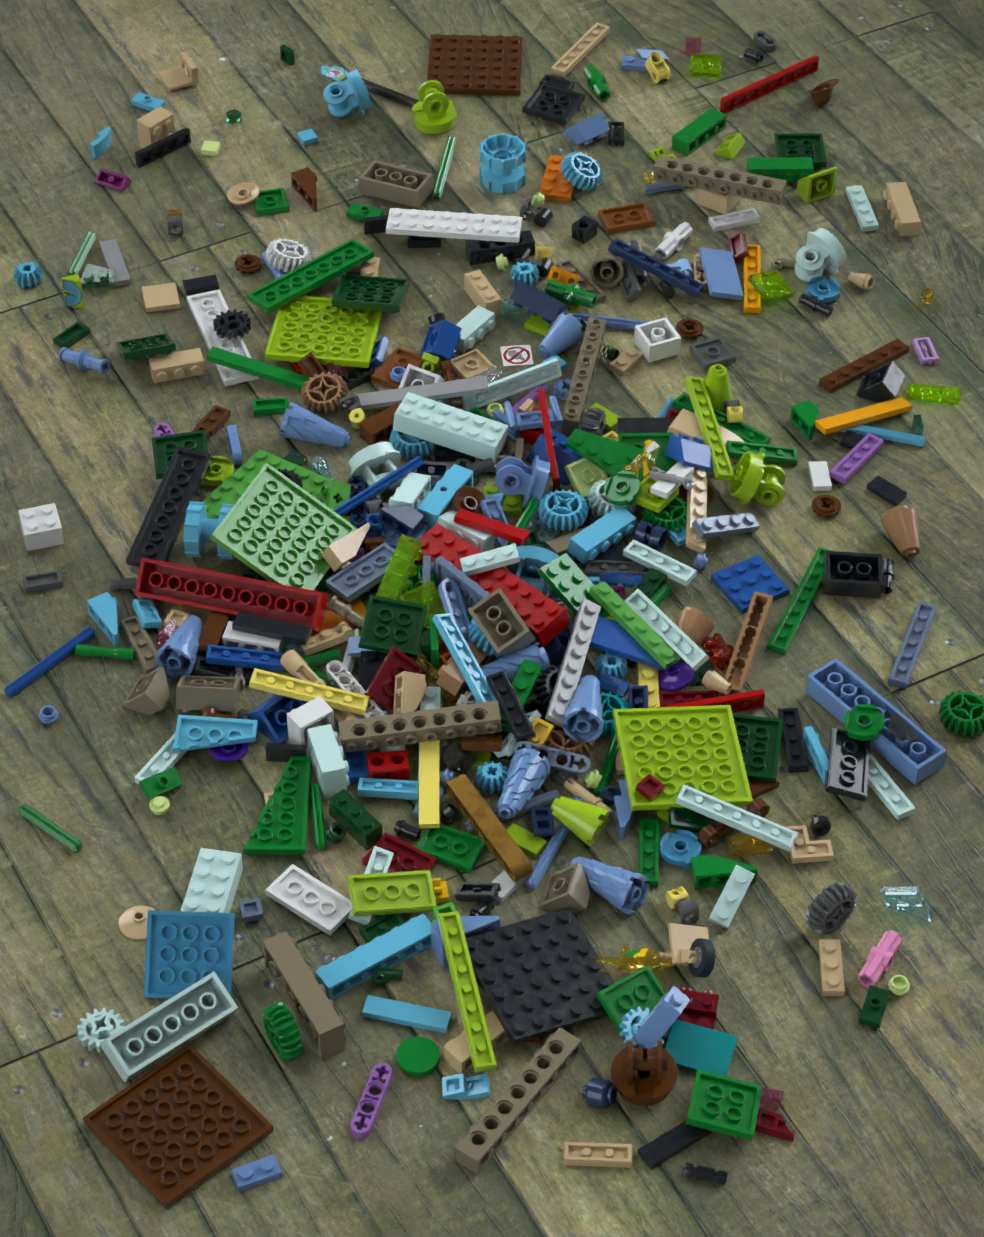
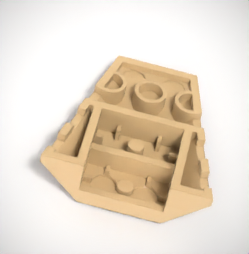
[667,409,746,464]

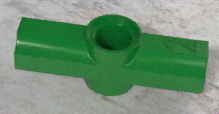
[583,64,611,102]
[545,280,597,309]

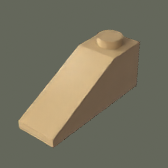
[321,523,370,572]
[393,671,427,714]

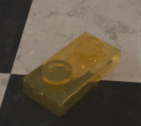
[726,834,772,857]

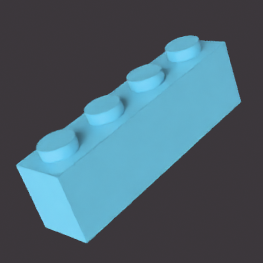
[567,506,636,564]

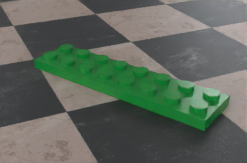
[247,239,374,314]

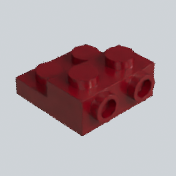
[669,987,719,1034]

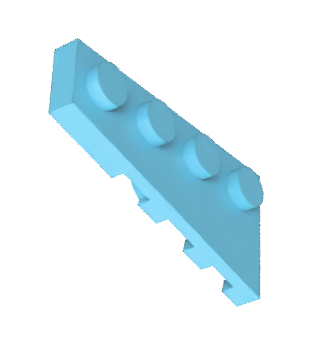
[172,715,258,753]

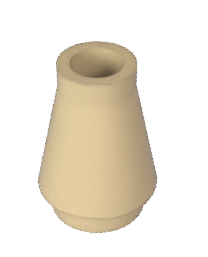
[848,272,874,290]
[702,670,732,695]

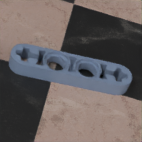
[514,741,591,775]

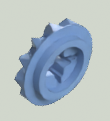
[553,377,572,400]

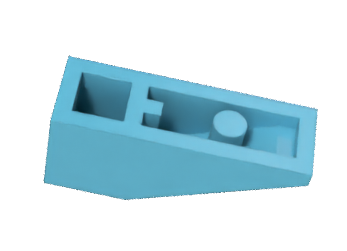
[87,592,119,648]

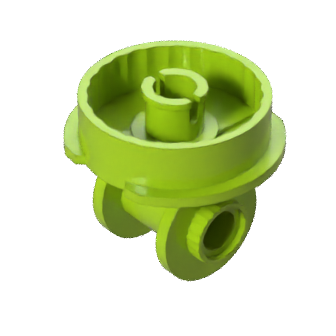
[412,80,457,134]
[729,451,786,506]

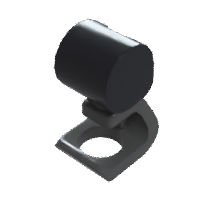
[520,198,553,227]
[520,249,554,277]

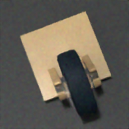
[668,923,716,978]

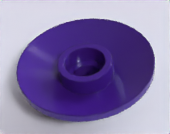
[658,663,694,691]
[209,742,249,762]

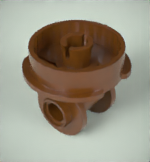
[611,1040,678,1106]

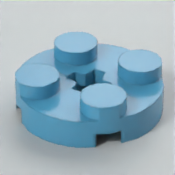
[806,276,840,304]
[660,830,701,869]

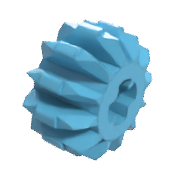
[13,261,43,288]
[510,261,539,286]
[595,652,628,680]
[475,760,508,795]

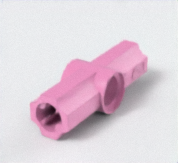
[858,930,902,988]

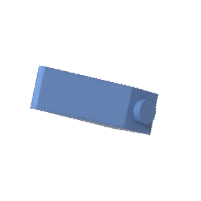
[631,986,690,1048]

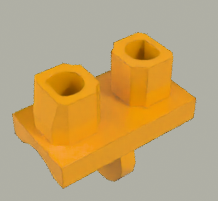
[546,266,580,285]

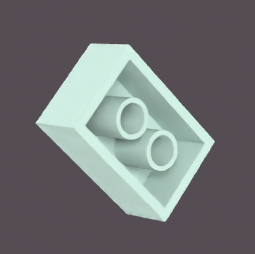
[307,724,350,800]

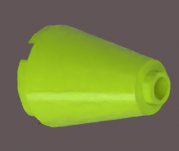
[704,364,733,412]
[551,796,610,847]

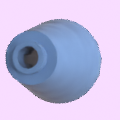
[539,312,585,358]

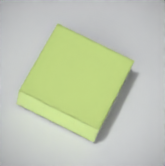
[201,140,220,156]

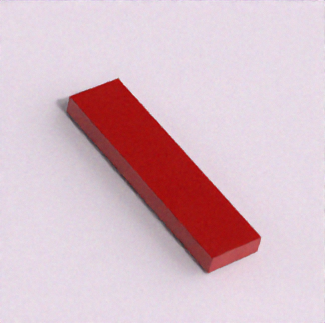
[453,508,530,545]

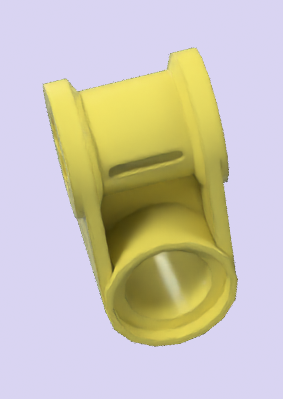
[645,52,671,83]

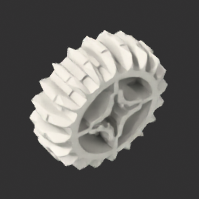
[266,238,311,273]

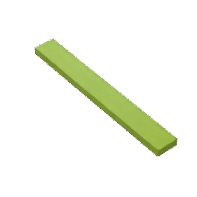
[685,377,735,481]
[437,911,497,1072]

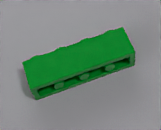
[672,108,727,157]
[746,157,814,182]

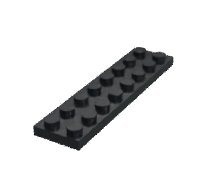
[126,447,212,567]

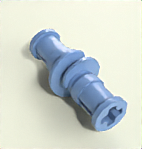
[58,347,110,375]

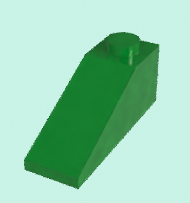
[690,855,758,889]

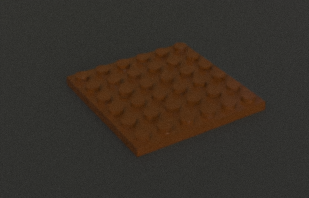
[427,34,522,95]
[83,1044,274,1209]

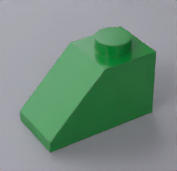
[790,400,820,440]

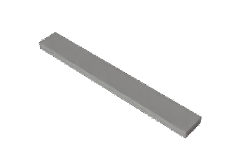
[348,376,488,411]

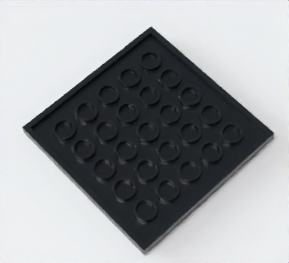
[465,908,615,1045]

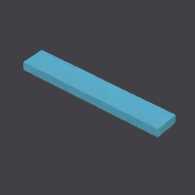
[432,613,496,703]

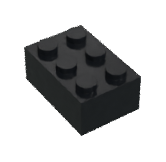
[823,551,883,598]

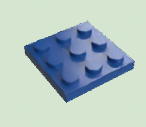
[711,555,790,614]

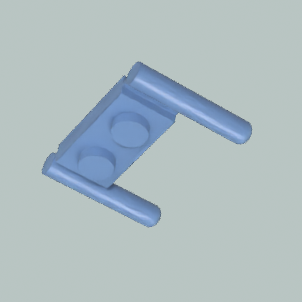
[503,396,563,431]

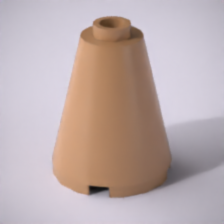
[881,505,920,559]
[676,606,714,661]

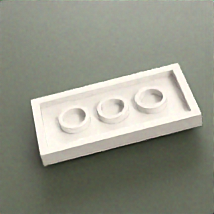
[265,864,352,936]

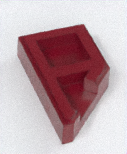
[754,1109,795,1142]

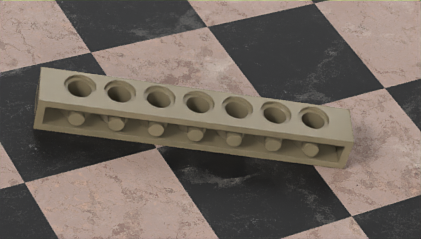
[653,155,787,205]
[560,317,606,435]
[338,700,502,752]
[455,1027,581,1174]

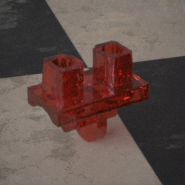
[701,633,734,670]

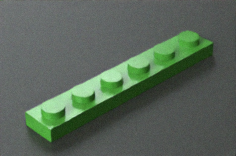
[589,581,680,669]

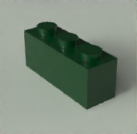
[328,789,383,851]

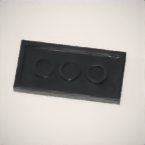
[826,727,871,802]

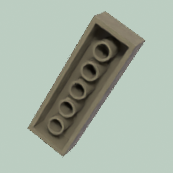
[263,931,347,1061]

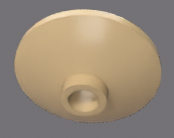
[227,182,259,205]
[119,905,155,940]

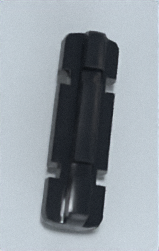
[683,1163,728,1185]

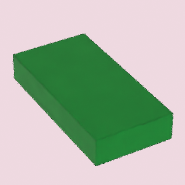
[252,397,289,416]

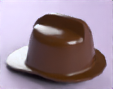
[806,78,840,106]

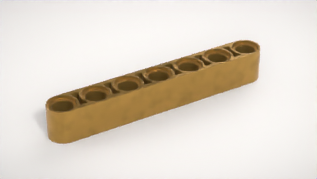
[445,773,533,882]

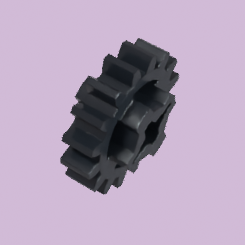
[213,309,251,340]

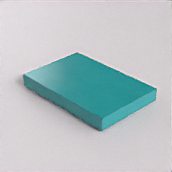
[665,1020,738,1077]

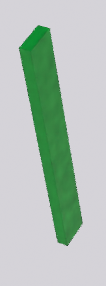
[767,547,831,656]

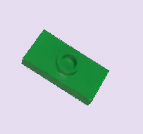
[346,203,383,221]
[139,767,183,800]

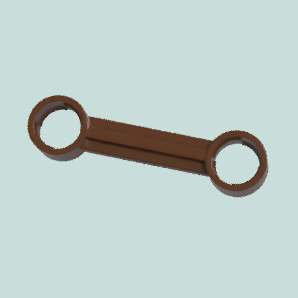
[440,360,463,409]
[698,798,770,848]

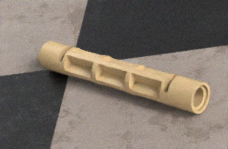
[280,650,360,721]

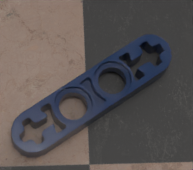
[348,476,367,529]

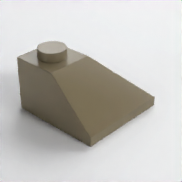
[122,666,170,715]
[539,862,590,914]

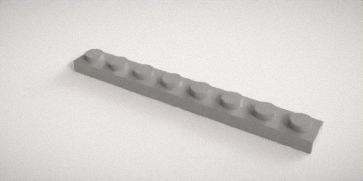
[545,598,601,727]

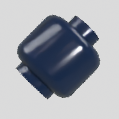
[582,1078,617,1109]

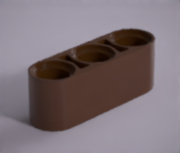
[197,611,232,656]

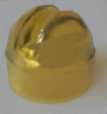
[642,171,656,185]
[921,289,935,304]

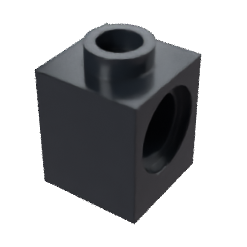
[571,215,597,244]

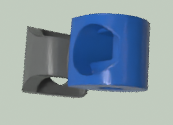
[365,499,384,532]

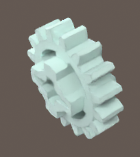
[77,1008,125,1053]

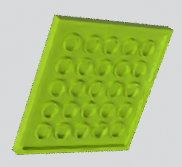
[265,296,383,368]
[612,705,753,811]

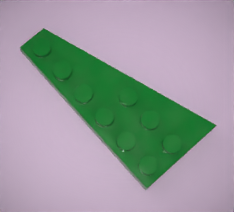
[564,428,678,482]
[243,756,311,855]

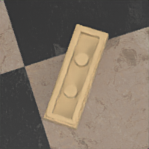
[564,1142,632,1168]

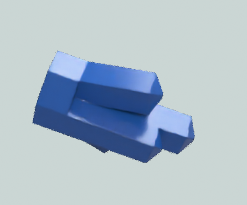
[593,672,630,699]

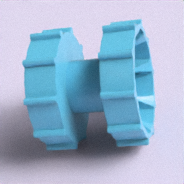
[479,133,526,195]
[183,501,235,560]

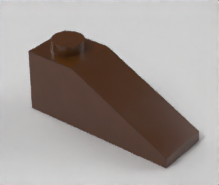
[291,167,317,212]

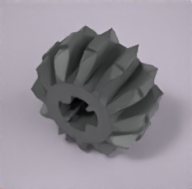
[581,408,607,436]

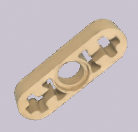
[693,253,708,290]

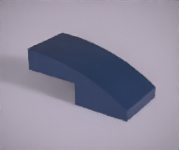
[531,807,555,836]

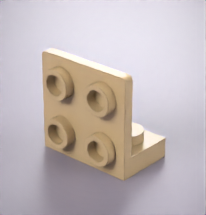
[158,51,198,91]

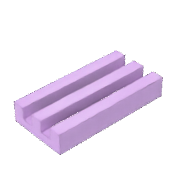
[912,337,939,366]

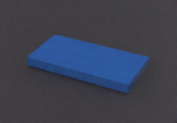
[589,615,664,671]

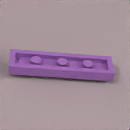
[829,433,884,484]

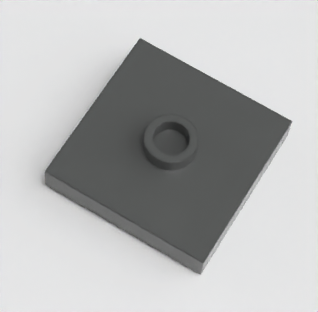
[689,337,736,371]

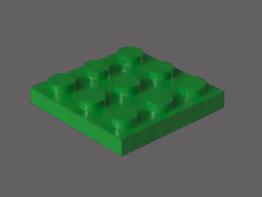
[686,1069,762,1141]

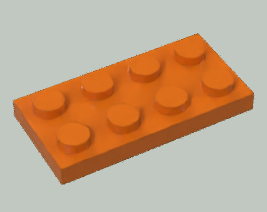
[539,155,575,202]

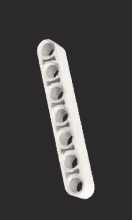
[326,660,405,752]

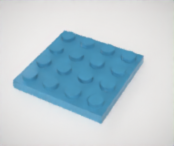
[144,910,235,998]

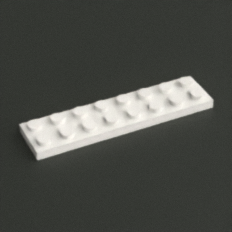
[386,208,522,243]
[187,289,259,386]

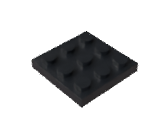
[522,83,585,125]

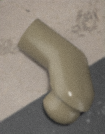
[771,258,795,270]

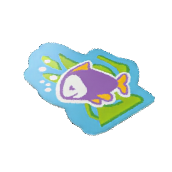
[320,66,346,81]

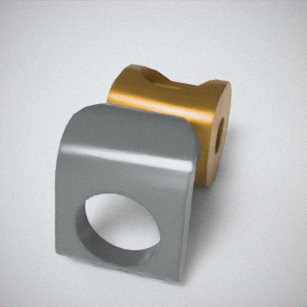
[167,208,184,235]

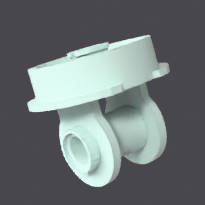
[795,228,847,282]
[349,442,404,500]

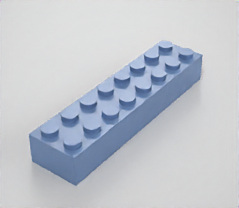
[805,658,947,785]

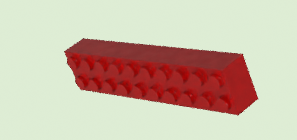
[411,523,570,647]
[134,557,329,632]

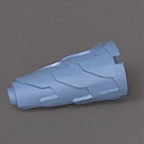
[279,402,352,448]
[155,615,203,679]
[480,642,550,684]
[563,675,604,742]
[497,748,551,819]
[570,856,649,915]

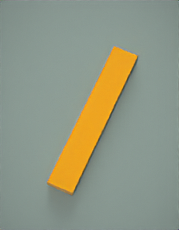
[743,244,761,313]
[814,397,912,435]

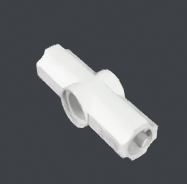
[655,222,693,261]

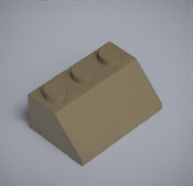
[468,588,536,655]
[176,675,241,714]

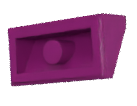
[94,168,132,192]

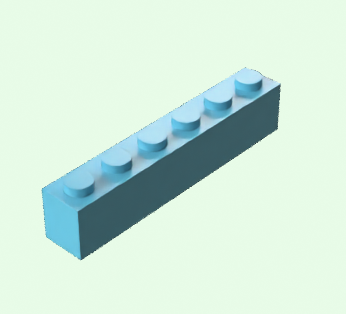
[315,914,432,1000]

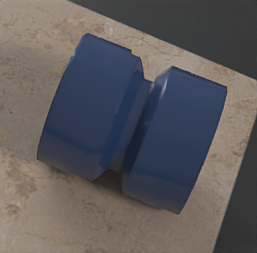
[634,520,668,551]

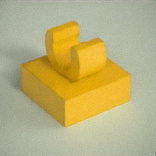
[432,878,449,904]

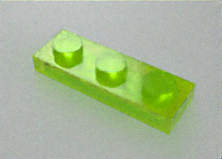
[907,383,961,405]

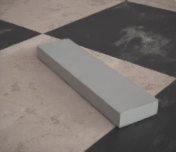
[99,239,131,287]

